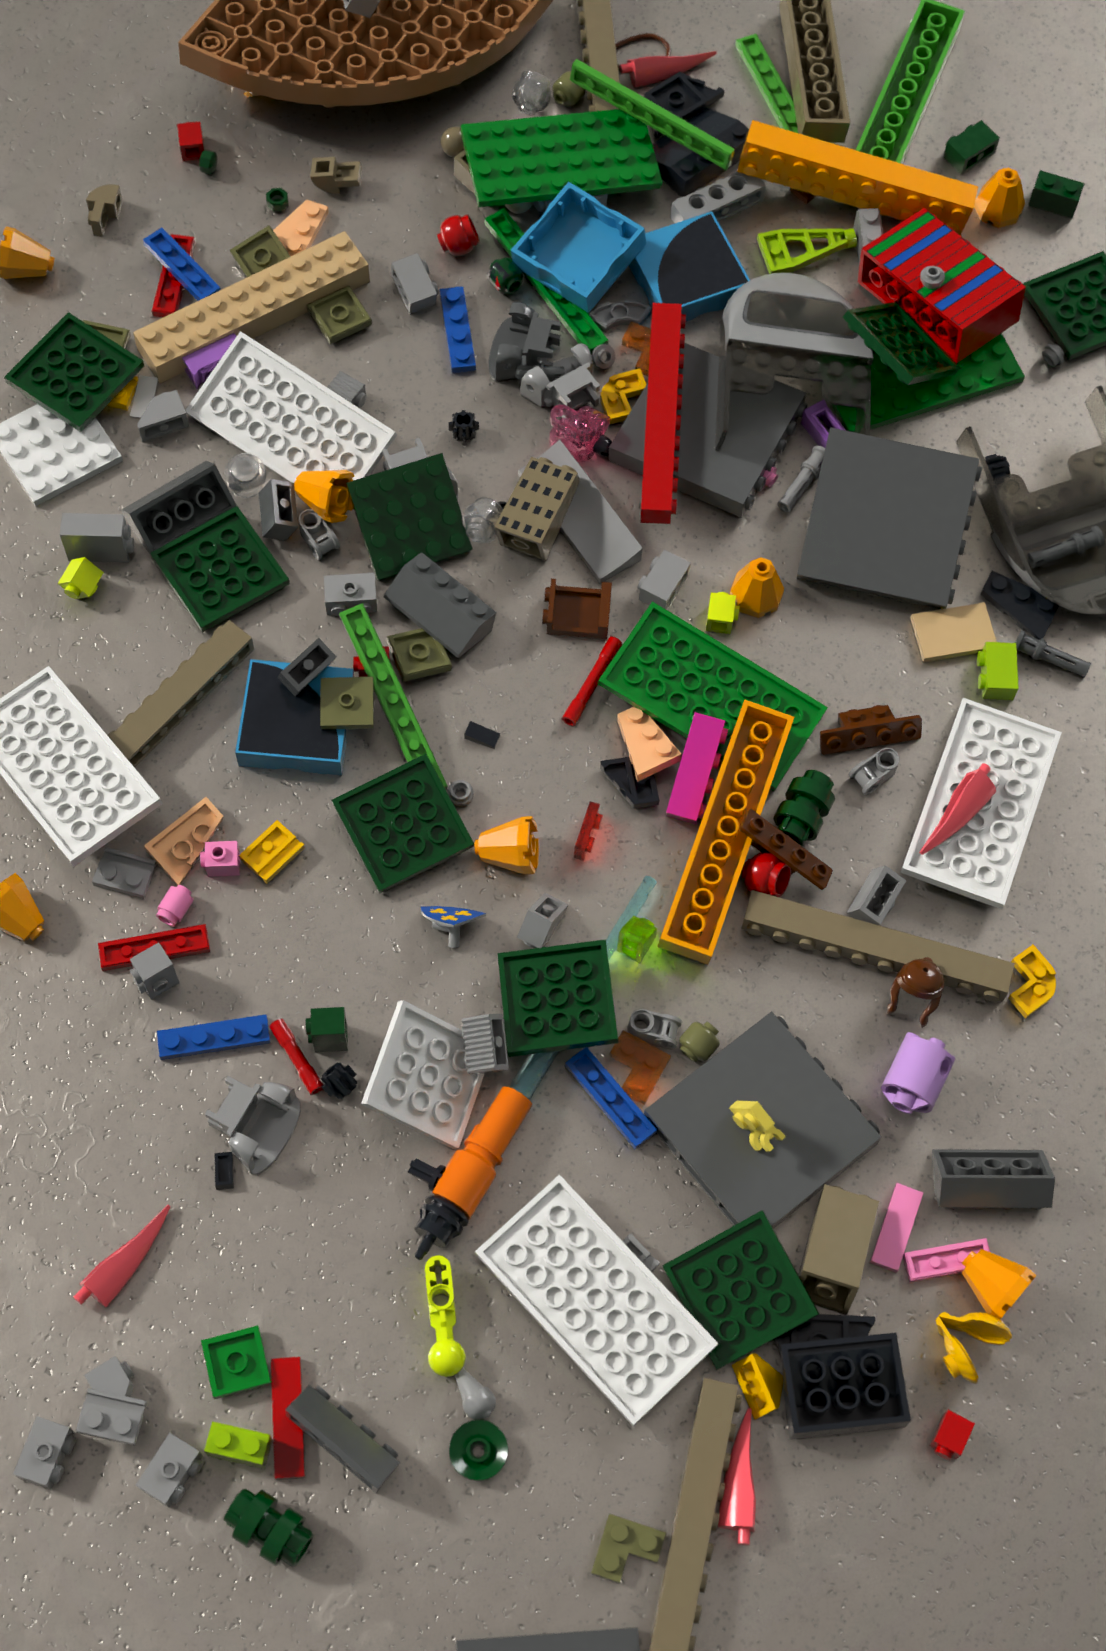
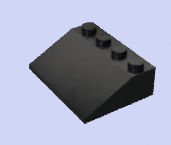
[652,108,749,197]
[780,1333,911,1439]

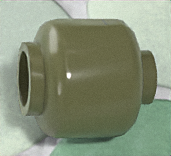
[552,71,586,107]
[679,1021,720,1063]

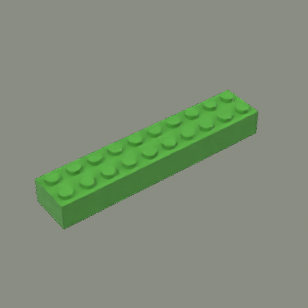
[856,0,965,164]

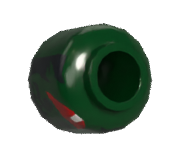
[488,258,523,294]

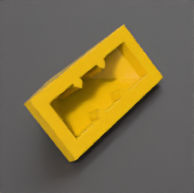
[732,1353,783,1420]

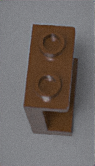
[542,578,612,639]

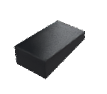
[464,721,500,749]
[214,1152,234,1190]

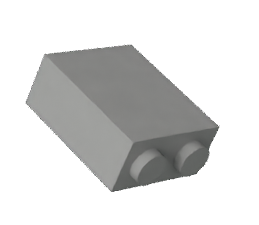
[60,513,134,562]

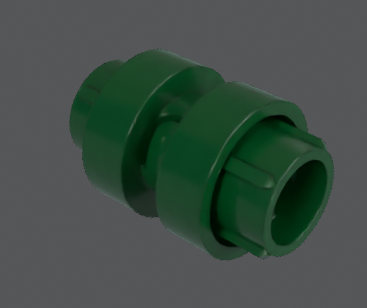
[773,770,835,847]
[224,1489,314,1567]

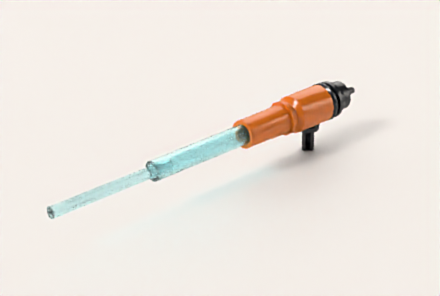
[408,876,657,1260]

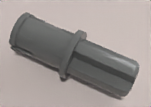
[515,363,565,381]

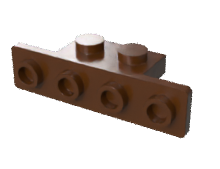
[820,705,922,755]
[740,809,833,890]

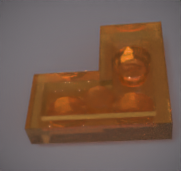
[622,321,651,376]
[609,1030,671,1105]

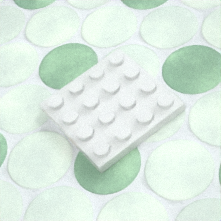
[0,404,123,507]
[361,1000,485,1149]

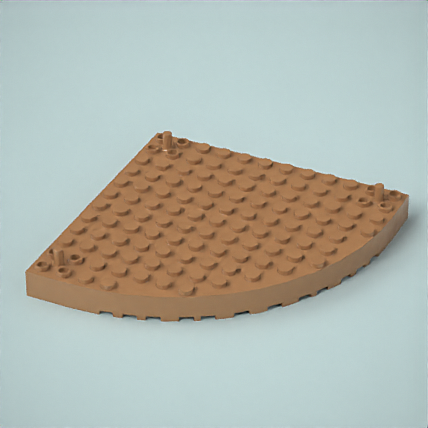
[178,0,553,108]

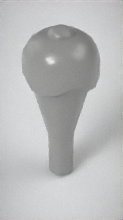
[454,1368,496,1420]

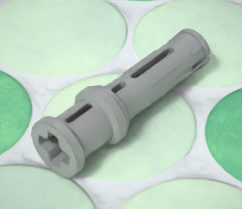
[777,446,825,512]

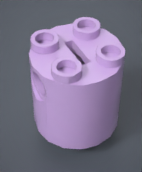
[881,1032,955,1114]

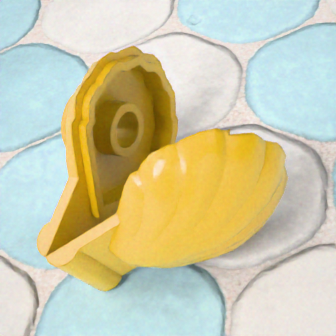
[936,1312,1012,1384]

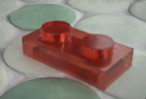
[574,801,603,861]

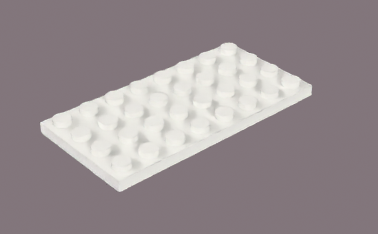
[185,331,397,483]
[0,666,163,867]
[900,698,1062,909]
[475,1175,718,1426]

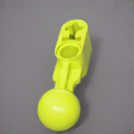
[425,1255,466,1377]

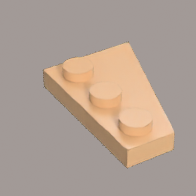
[273,199,329,256]
[617,707,682,782]
[144,797,223,886]

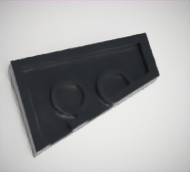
[980,570,1059,640]

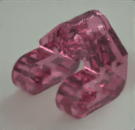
[549,404,611,462]

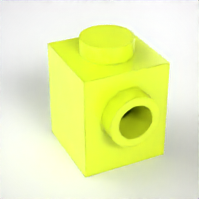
[58,557,104,599]
[706,592,740,634]

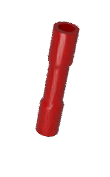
[269,1018,324,1095]

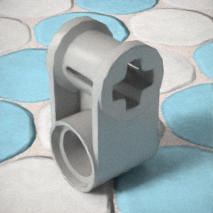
[299,509,340,560]
[849,748,900,795]
[627,1009,682,1049]

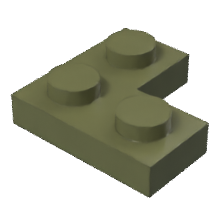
[591,1514,666,1584]

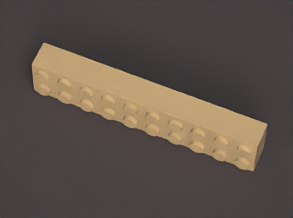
[133,231,370,384]

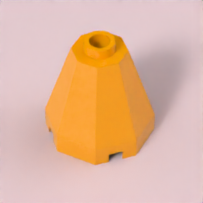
[974,167,1025,228]
[0,226,55,279]
[294,470,355,523]
[729,557,784,618]
[474,816,539,874]
[0,873,45,942]
[962,1249,1037,1319]

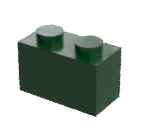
[943,120,1000,175]
[1028,170,1085,219]
[306,1007,348,1052]

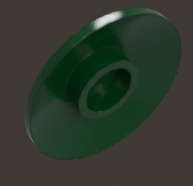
[449,1420,508,1481]

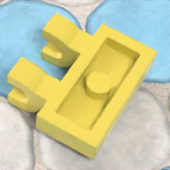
[729,1101,786,1152]

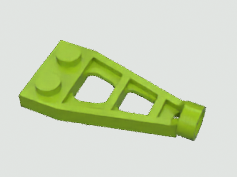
[757,228,857,274]

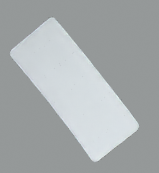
[130,375,158,418]

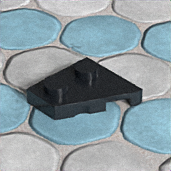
[600,757,660,809]

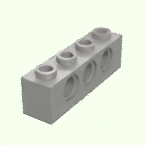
[670,171,766,223]

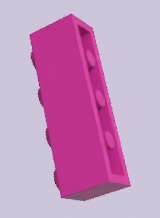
[666,712,729,825]

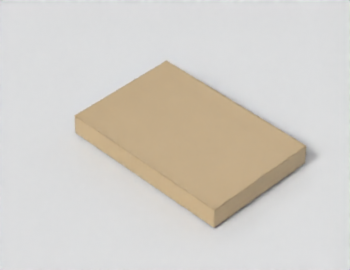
[910,602,997,662]

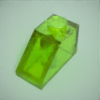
[617,916,657,964]

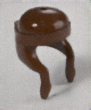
[887,957,944,1028]

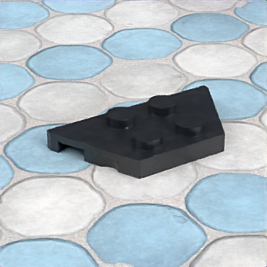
[644,72,725,138]
[774,1314,875,1354]

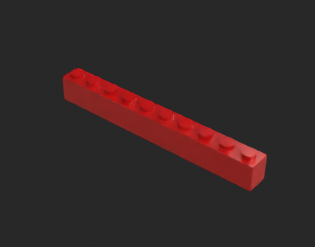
[640,303,686,524]

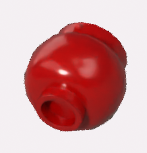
[437,214,480,257]
[742,852,791,897]

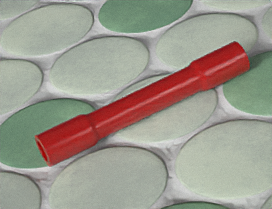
[562,636,623,726]

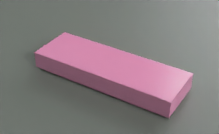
[870,1183,923,1273]
[903,1238,990,1283]

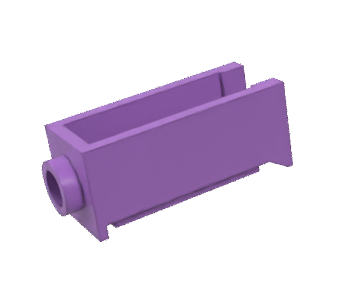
[182,333,236,389]
[801,400,846,448]

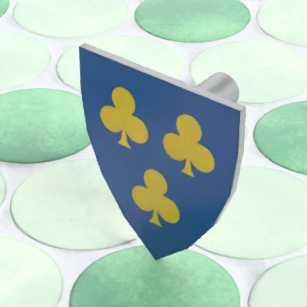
[420,906,486,948]

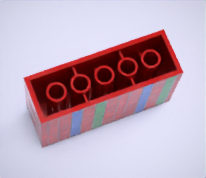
[858,208,1026,363]

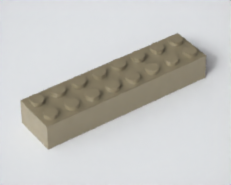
[779,0,851,143]

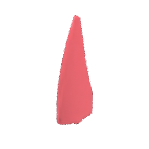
[619,51,717,88]
[919,763,996,855]
[73,1204,170,1308]
[718,1408,756,1545]

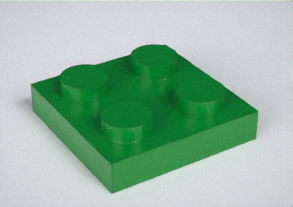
[201,1325,272,1400]

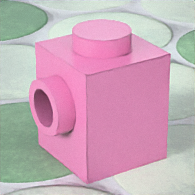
[200,841,240,877]

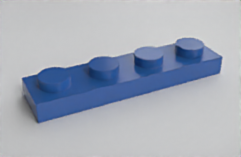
[143,227,221,301]
[440,286,476,373]
[157,1014,271,1060]
[565,1047,657,1150]

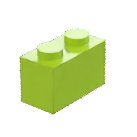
[977,642,1019,700]
[204,1421,273,1469]

